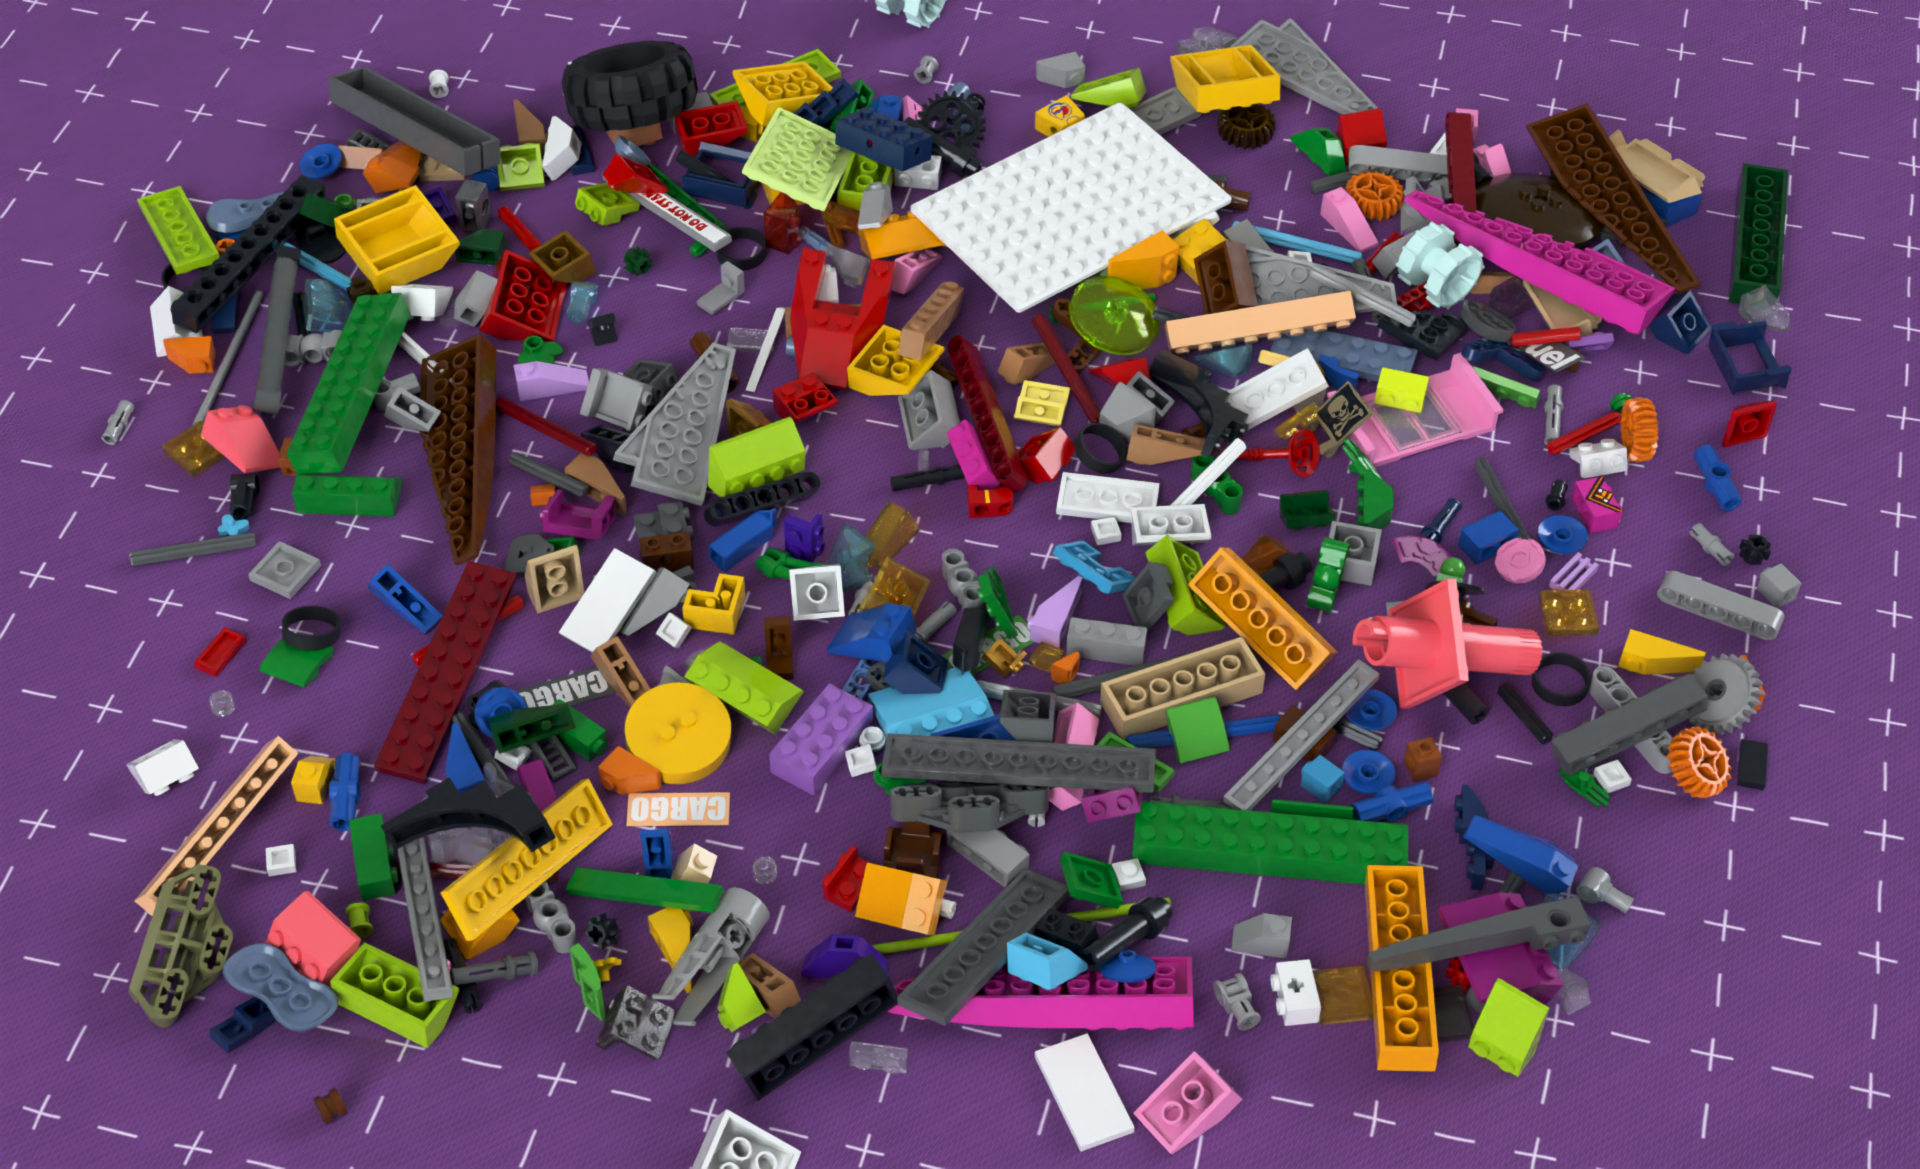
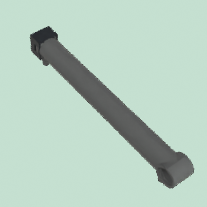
[252,244,301,415]

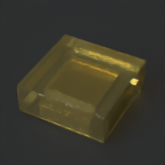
[1029,641,1064,673]

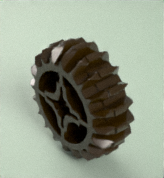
[1217,104,1276,150]

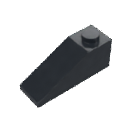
[580,425,635,473]

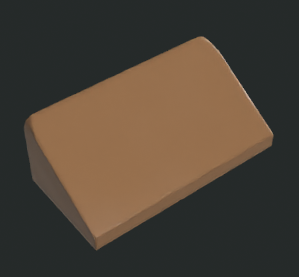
[1470,272,1516,294]

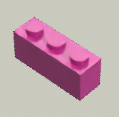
[946,419,1001,490]

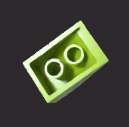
[1071,67,1147,109]
[1468,978,1549,1077]

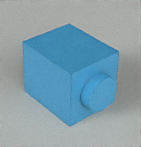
[1300,755,1345,803]

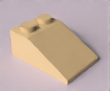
[525,545,584,614]

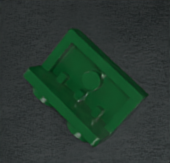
[1280,490,1335,530]

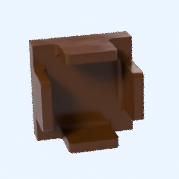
[883,821,944,878]

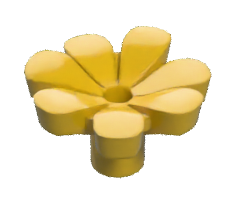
[592,957,622,982]

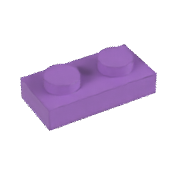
[1564,332,1614,354]

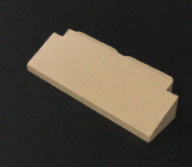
[1609,129,1705,203]
[1517,276,1602,337]

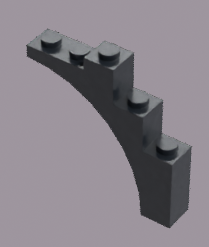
[1149,349,1249,458]
[381,778,556,852]

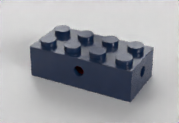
[835,108,933,172]

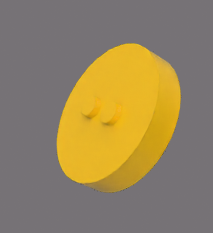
[625,682,731,784]

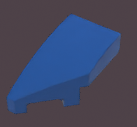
[1319,354,1359,390]

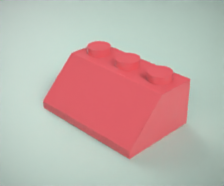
[266,891,361,988]

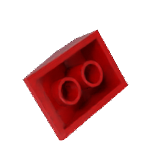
[674,101,748,157]

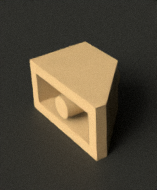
[671,843,717,912]

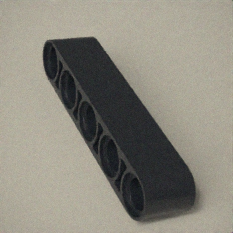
[704,472,821,527]

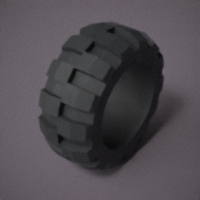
[561,40,698,131]

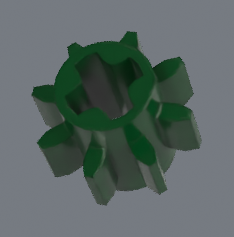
[624,246,652,276]

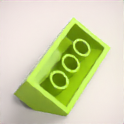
[708,417,806,497]
[1145,535,1226,636]
[684,641,804,735]
[330,942,459,1049]

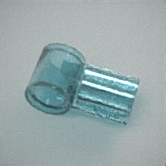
[566,281,598,324]

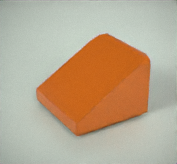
[530,484,556,506]
[1051,652,1080,684]

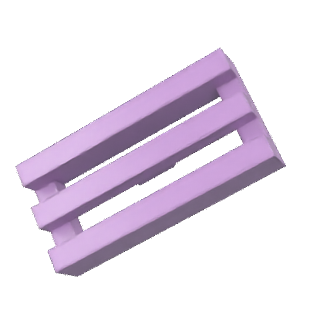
[1549,552,1599,599]

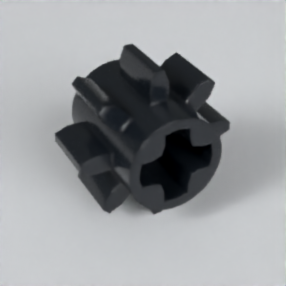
[1739,534,1771,565]
[584,913,621,950]

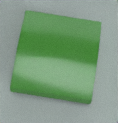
[1165,696,1230,763]
[569,943,606,1021]

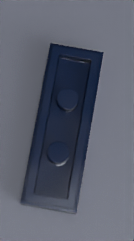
[569,125,595,176]

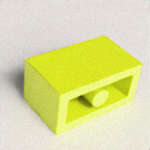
[1374,367,1429,413]

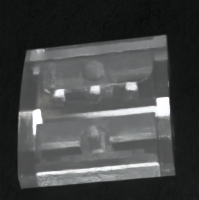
[1177,26,1237,54]

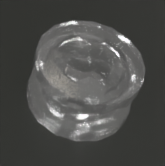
[209,691,235,717]
[753,857,777,884]

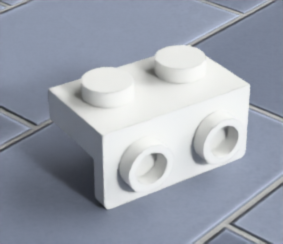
[1569,439,1627,478]

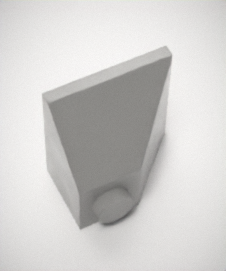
[1099,382,1156,442]

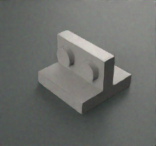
[1401,176,1445,232]

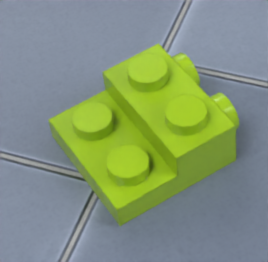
[497,143,545,191]
[575,183,640,226]

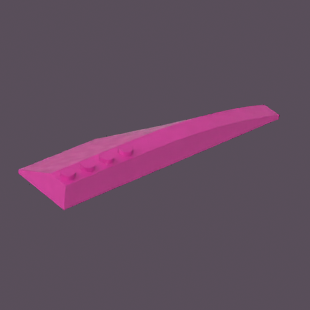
[1404,190,1675,334]
[887,957,1194,1030]

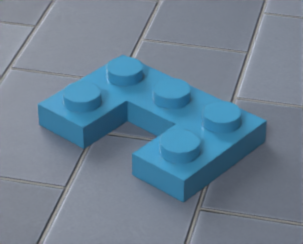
[1052,541,1136,594]

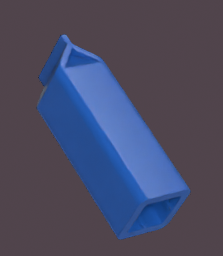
[708,508,777,572]

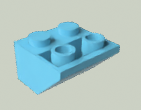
[1007,933,1088,990]

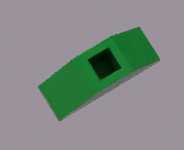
[1290,128,1346,176]
[1356,469,1393,529]

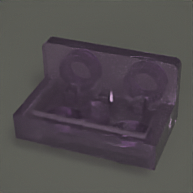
[1489,276,1540,319]

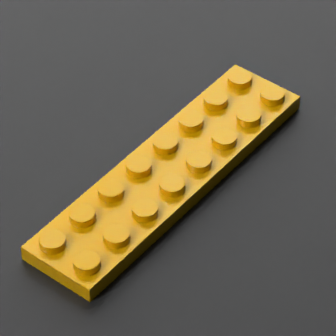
[440,778,613,941]

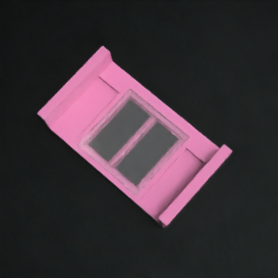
[1327,353,1503,468]

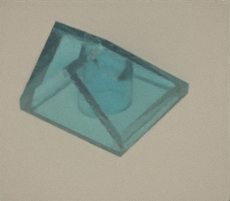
[1192,344,1252,378]
[827,524,876,593]

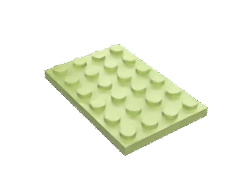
[742,107,852,211]

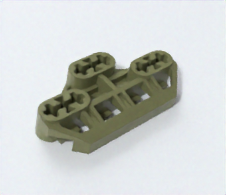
[128,864,233,1028]

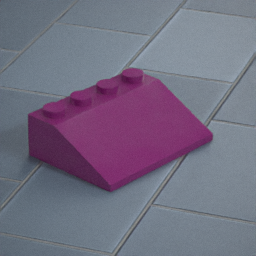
[1437,892,1564,1005]

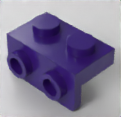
[417,185,457,225]
[784,513,825,562]

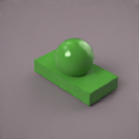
[1436,557,1466,583]

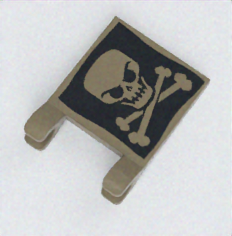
[1300,381,1373,459]

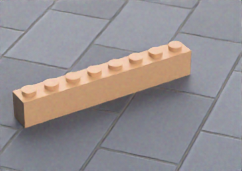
[1165,291,1356,355]
[134,736,298,916]

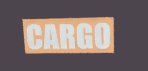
[626,792,730,826]

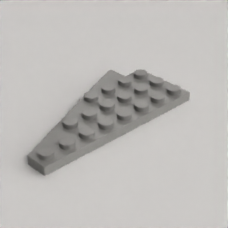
[1229,18,1377,115]
[1245,245,1397,313]
[613,342,736,506]

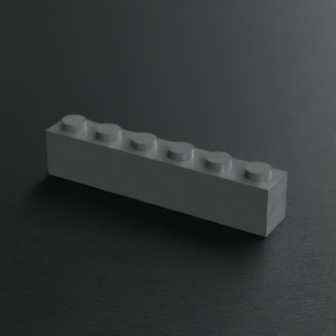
[1551,673,1708,777]

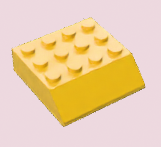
[1170,45,1280,113]
[334,185,460,294]

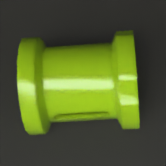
[345,902,373,939]

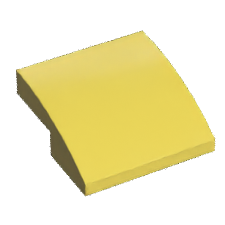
[1014,380,1070,427]

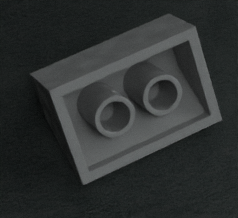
[1000,690,1056,743]

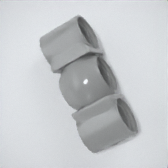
[284,330,342,366]
[942,549,985,610]
[525,881,578,953]

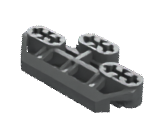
[889,781,1049,833]

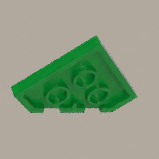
[977,566,1018,639]

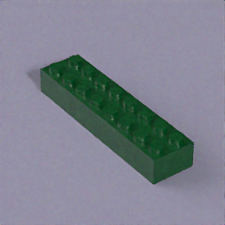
[1728,163,1788,309]

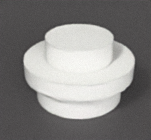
[859,726,886,752]

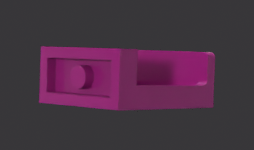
[540,489,615,541]
[1081,786,1144,823]

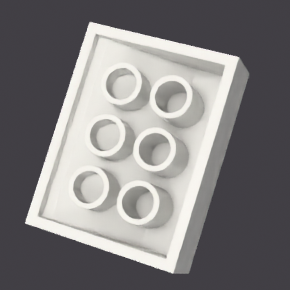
[692,1109,801,1169]

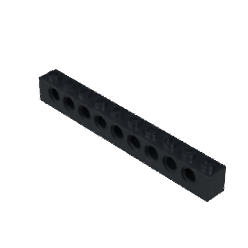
[170,175,326,333]

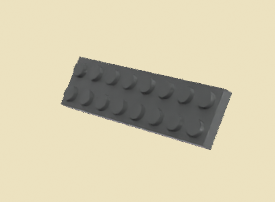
[897,869,1070,1026]

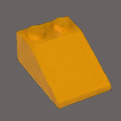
[1106,230,1180,293]
[855,862,947,935]

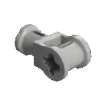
[1213,973,1261,1031]

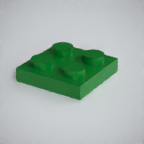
[1060,852,1123,909]

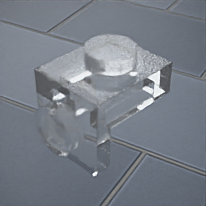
[1555,968,1590,1014]

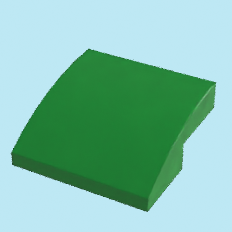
[260,638,334,687]

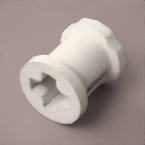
[429,70,449,98]

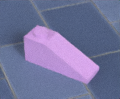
[514,361,589,401]
[1027,576,1083,648]

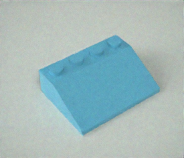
[868,667,995,741]

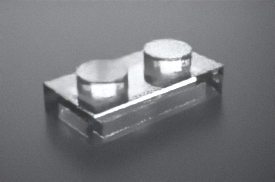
[849,1041,908,1074]

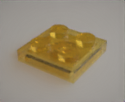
[1271,402,1319,440]
[162,421,225,477]
[1539,590,1599,636]
[1312,965,1374,1025]

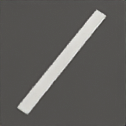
[746,308,785,392]

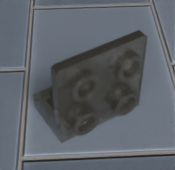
[596,986,676,1060]

